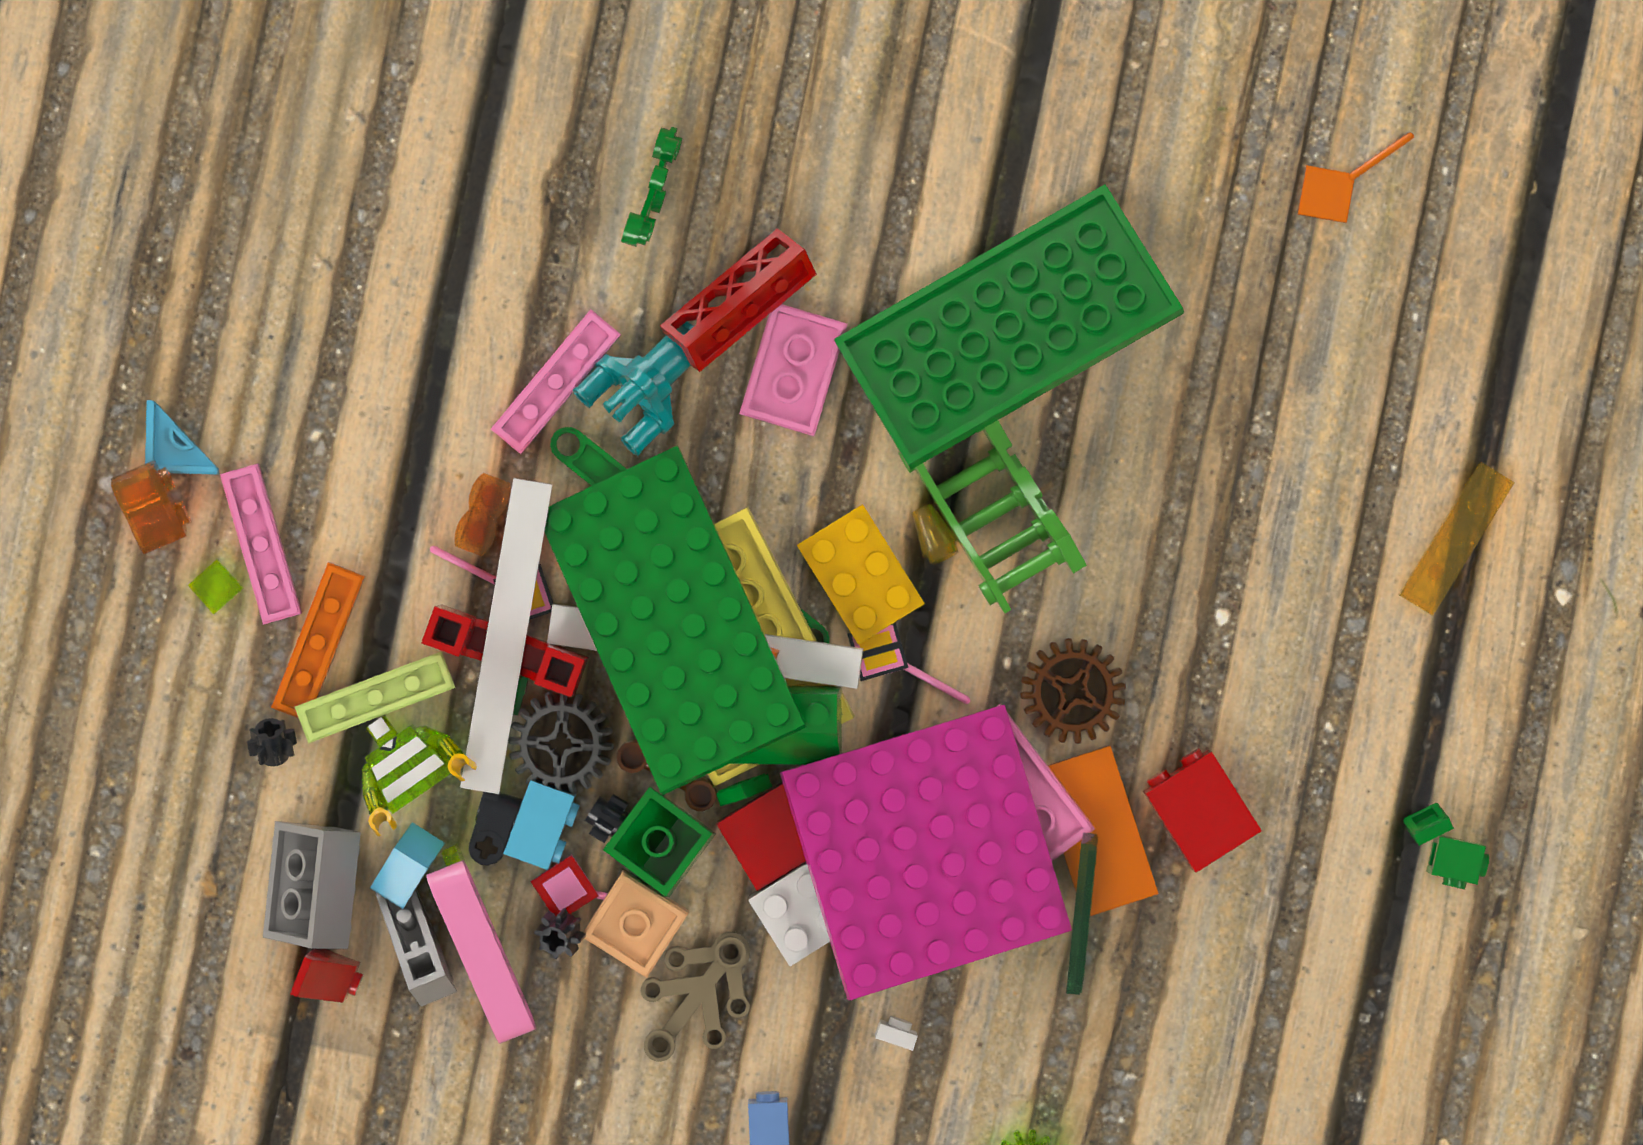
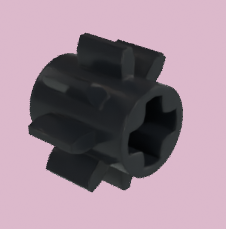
[247,718,297,767]
[585,794,629,843]
[534,908,586,959]

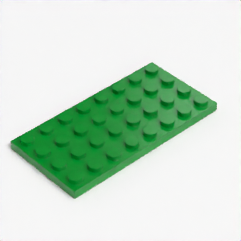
[834,184,1184,470]
[544,446,807,795]

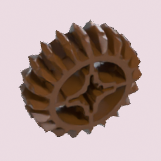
[1020,638,1126,744]

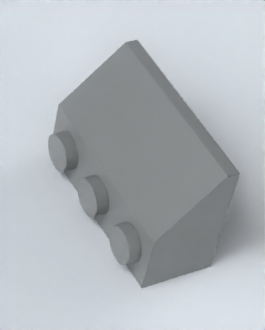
[263,821,361,949]

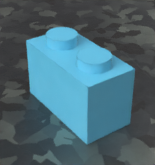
[503,779,580,870]

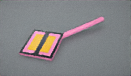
[847,622,970,704]

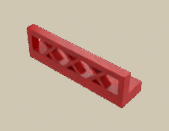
[660,228,817,372]

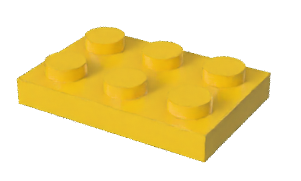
[797,504,925,645]

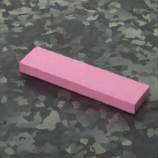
[491,309,621,454]
[220,464,302,625]

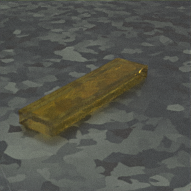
[1398,462,1515,616]

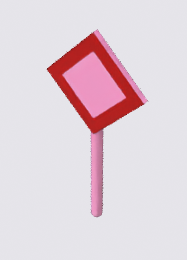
[530,854,608,916]

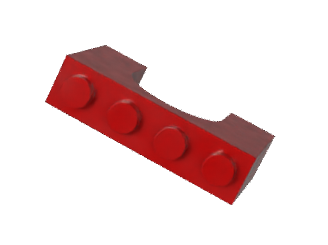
[421,604,589,697]

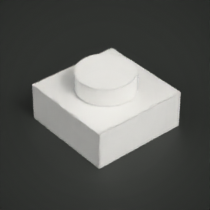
[875,1016,918,1051]

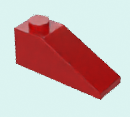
[290,949,363,1003]

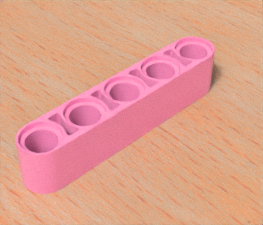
[426,860,536,1044]

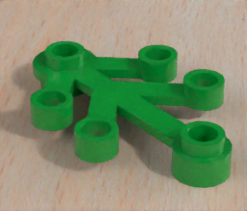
[621,127,683,247]

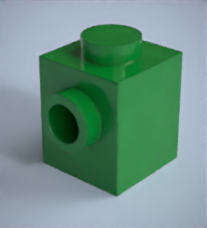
[1426,835,1489,889]

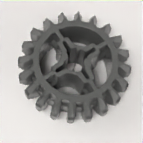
[508,692,614,795]

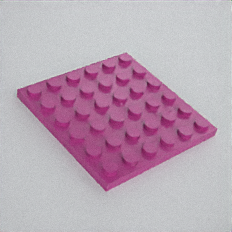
[780,705,1072,1000]

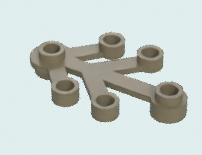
[641,932,750,1062]

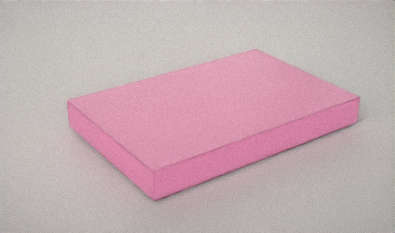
[739,304,848,436]

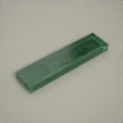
[1066,833,1098,995]

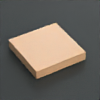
[583,869,689,978]

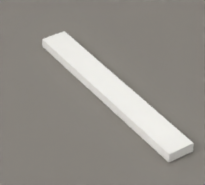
[460,478,553,794]
[547,604,864,689]

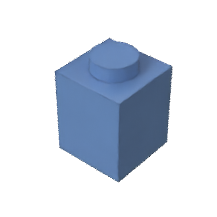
[748,1091,789,1145]

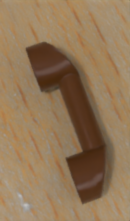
[617,739,717,812]

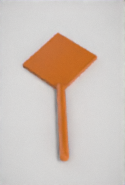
[1298,132,1414,223]

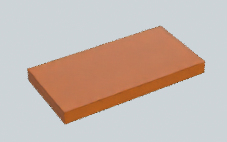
[1048,745,1159,918]

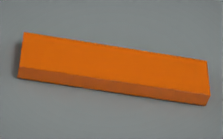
[271,562,366,719]

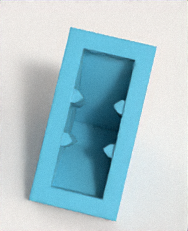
[370,822,445,909]

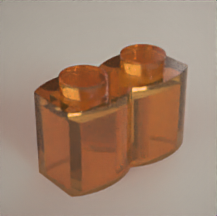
[111,460,191,554]
[454,473,512,556]

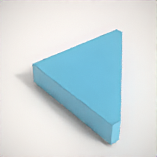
[145,400,219,475]

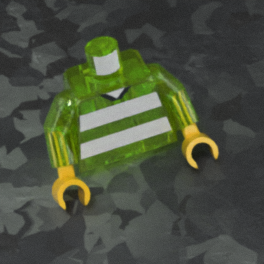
[362,715,477,837]

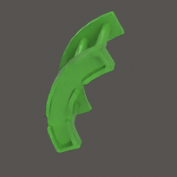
[898,420,1087,614]

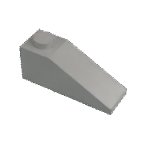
[375,888,457,1007]

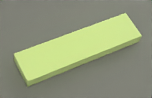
[295,651,455,743]

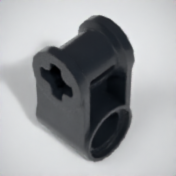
[469,792,523,866]

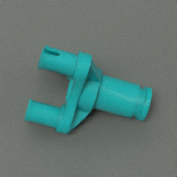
[573,321,694,456]

